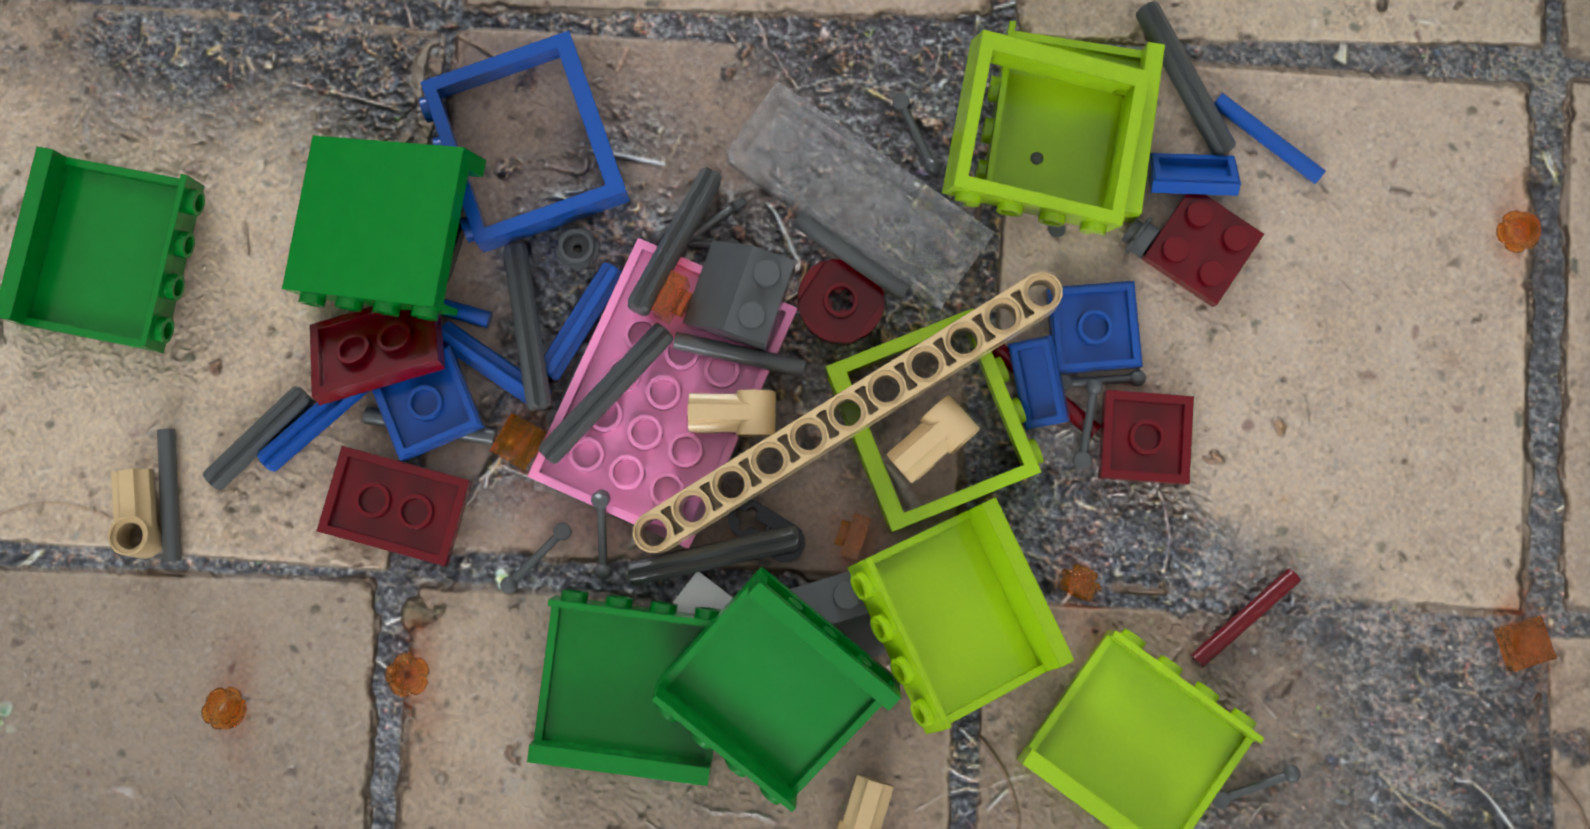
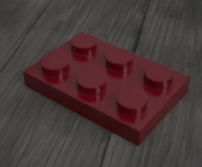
[310,306,445,405]
[316,446,473,566]

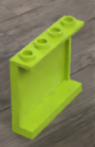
[975,20,1165,223]
[847,497,1074,734]
[1016,628,1265,829]

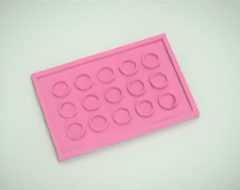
[527,238,798,549]

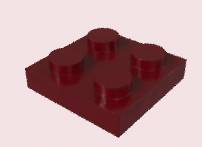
[1141,194,1264,307]
[1098,390,1194,485]

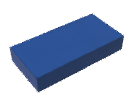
[1147,153,1241,196]
[1008,335,1070,430]

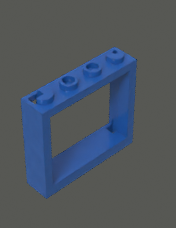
[418,31,630,253]

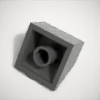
[683,240,796,351]
[790,571,886,657]

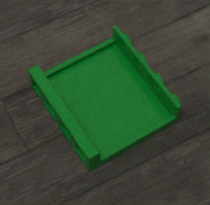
[282,135,486,321]
[0,146,205,354]
[651,566,901,812]
[527,589,721,786]

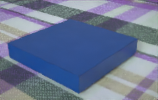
[1046,281,1143,374]
[372,345,485,462]

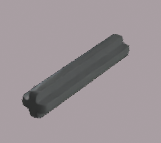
[203,386,313,490]

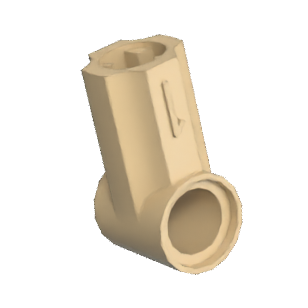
[688,389,776,438]
[886,395,980,484]
[108,468,162,559]
[836,774,894,829]

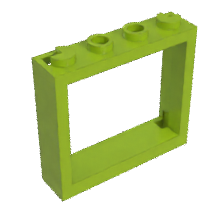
[942,29,1151,236]
[825,308,1043,533]

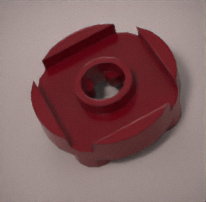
[798,259,884,346]

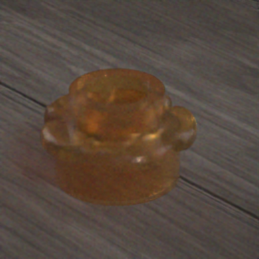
[1496,210,1542,253]
[1059,564,1102,602]
[385,653,430,697]
[201,686,247,729]

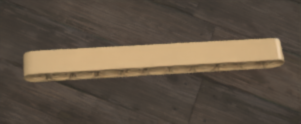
[633,272,1063,553]

